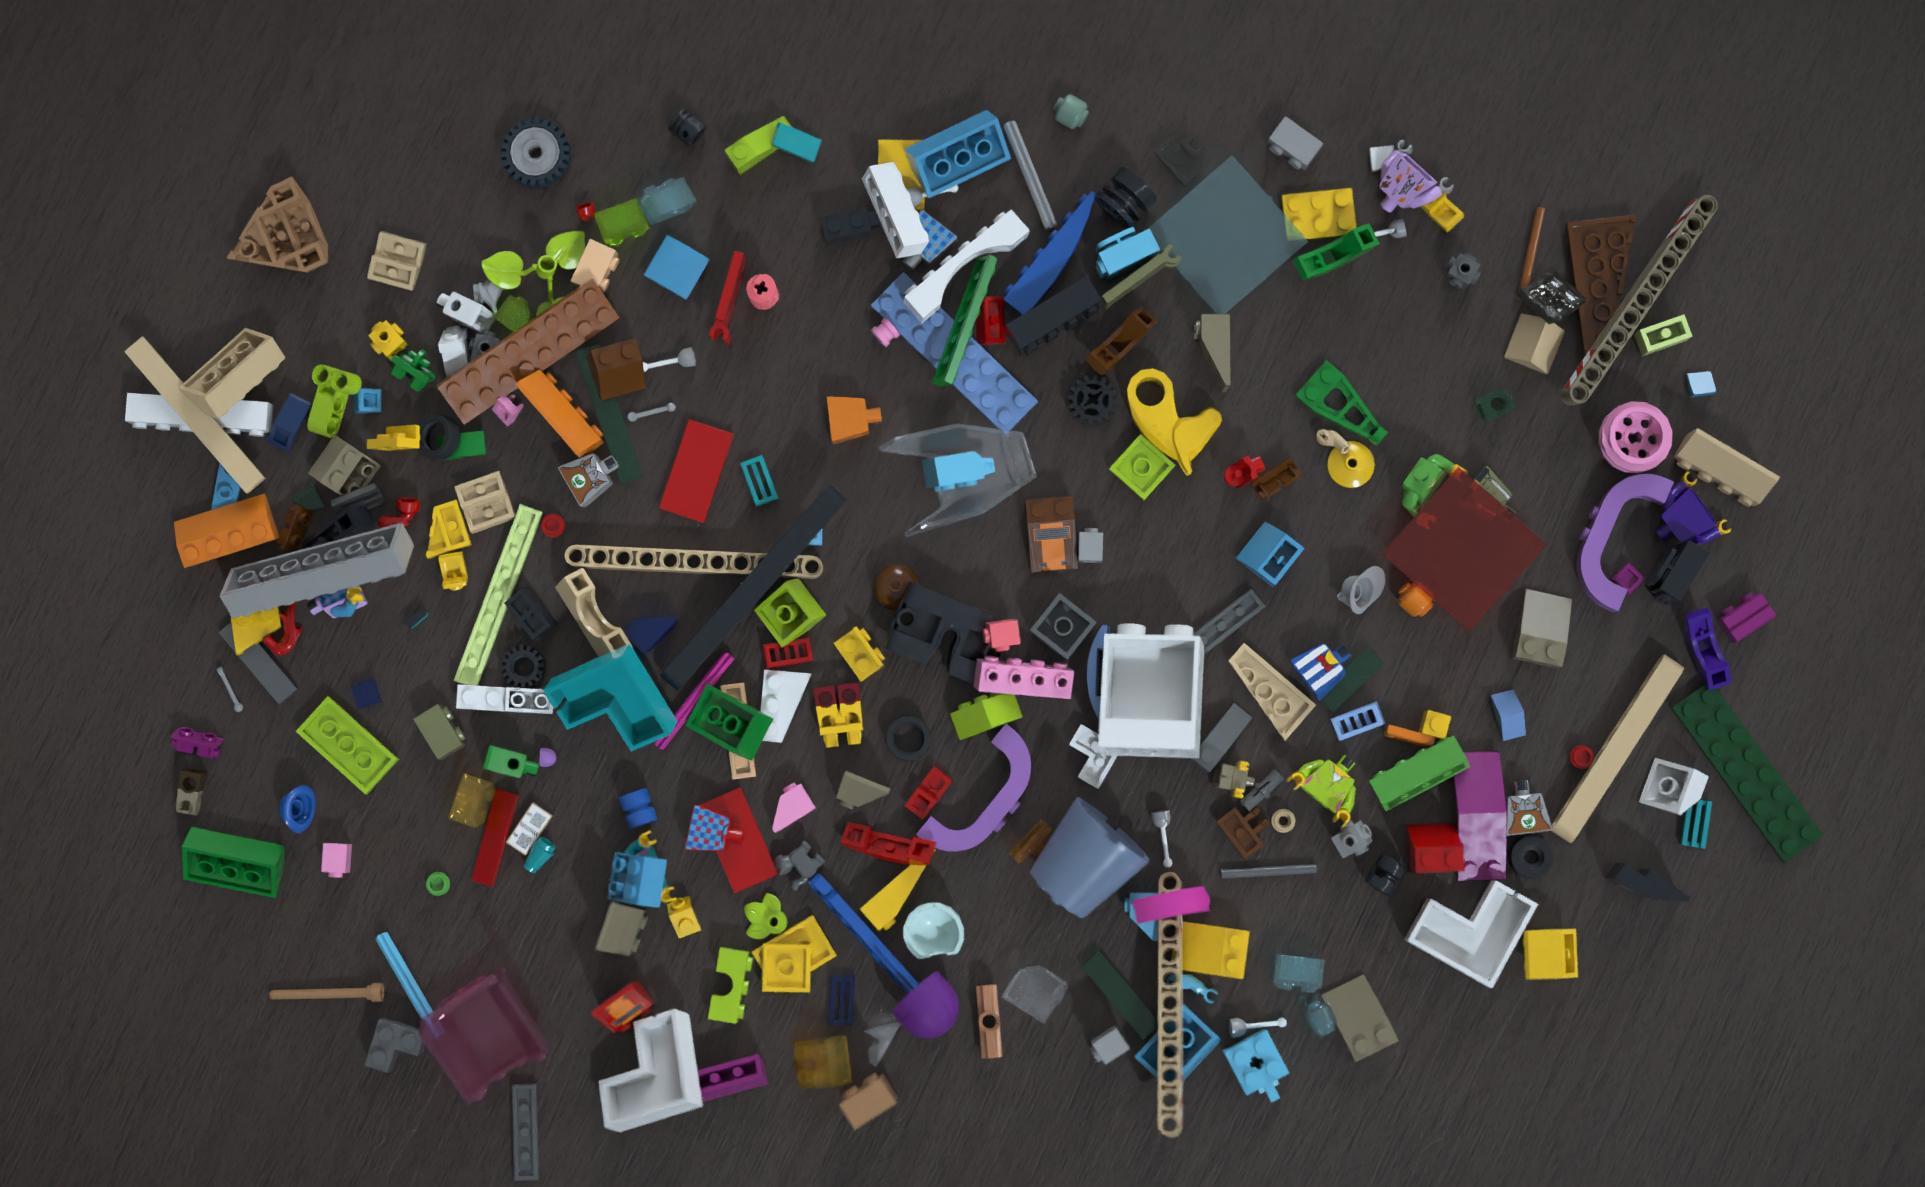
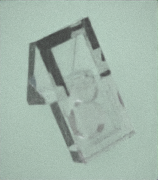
[864,1021,901,1066]

